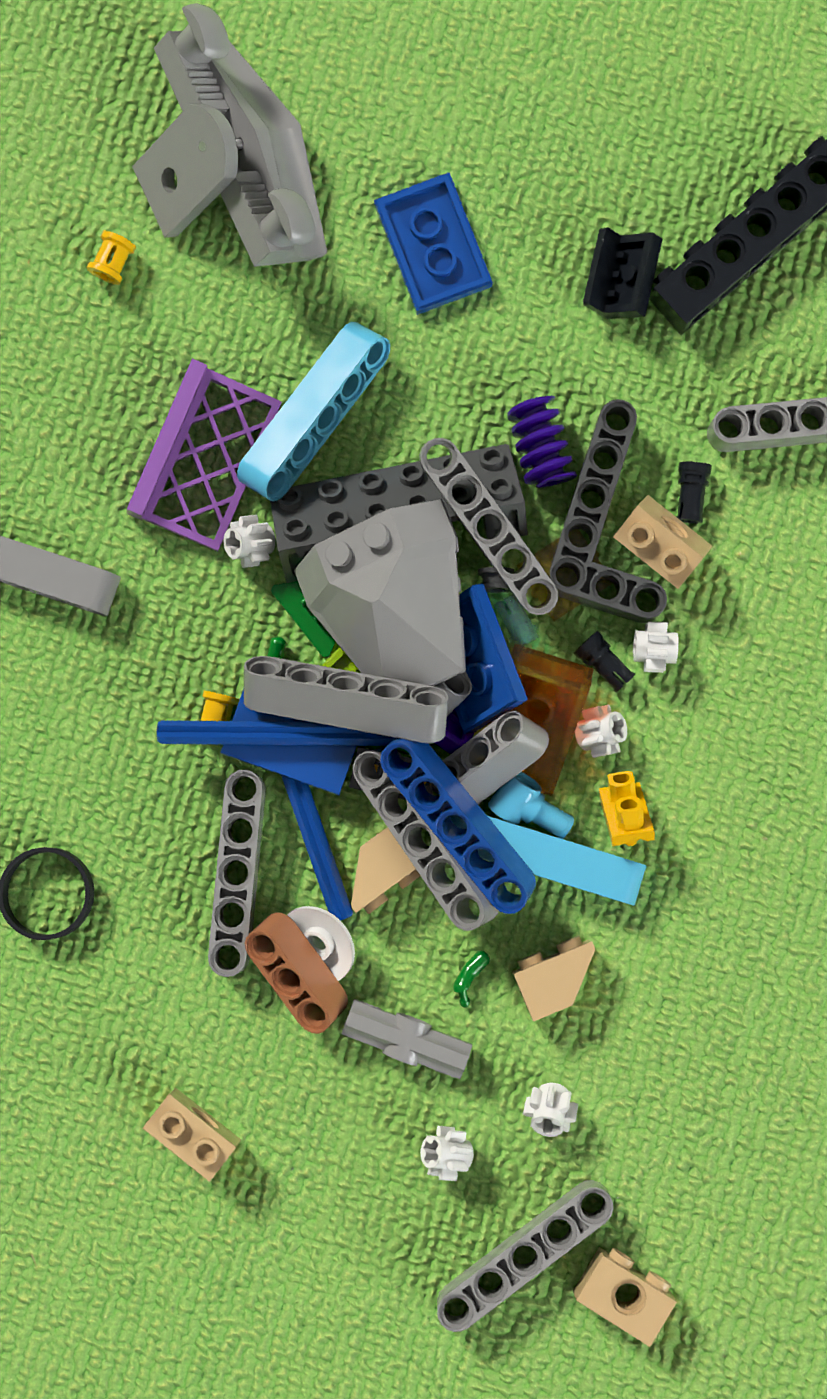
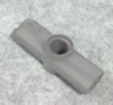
[341,999,473,1079]

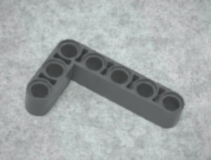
[548,399,667,623]

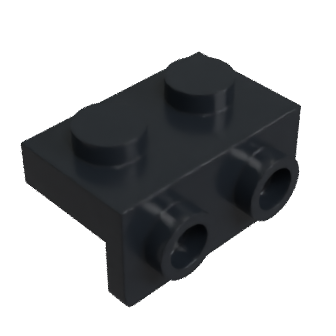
[583,227,663,319]

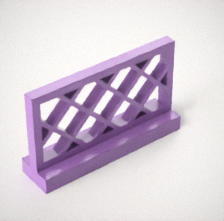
[126,358,282,552]

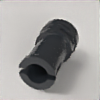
[676,461,712,524]
[574,630,635,692]

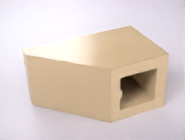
[351,827,420,914]
[512,936,595,1022]

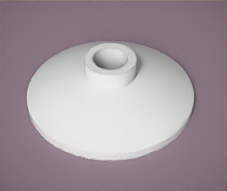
[287,906,355,981]

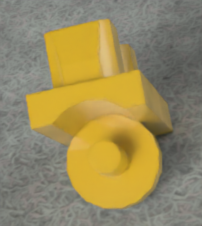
[599,771,655,846]

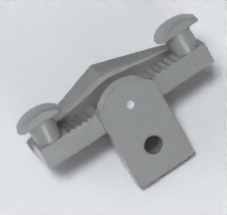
[132,3,328,267]

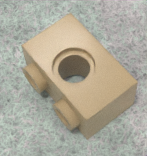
[613,495,712,589]
[143,1088,241,1182]
[573,1247,677,1347]

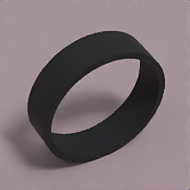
[0,847,94,940]

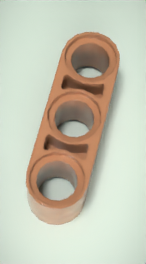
[245,912,348,1034]

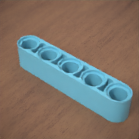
[237,322,390,501]
[451,815,646,906]

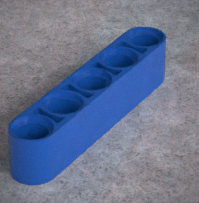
[380,738,536,914]

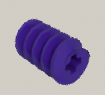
[507,396,577,488]

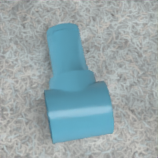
[488,772,574,839]

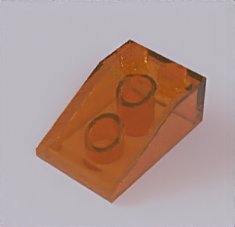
[488,644,594,796]

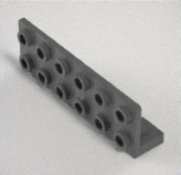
[270,444,528,583]

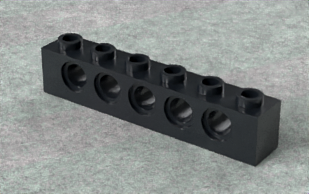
[649,136,827,335]

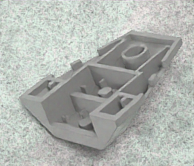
[294,499,466,686]

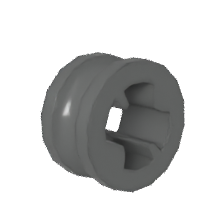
[478,567,515,593]

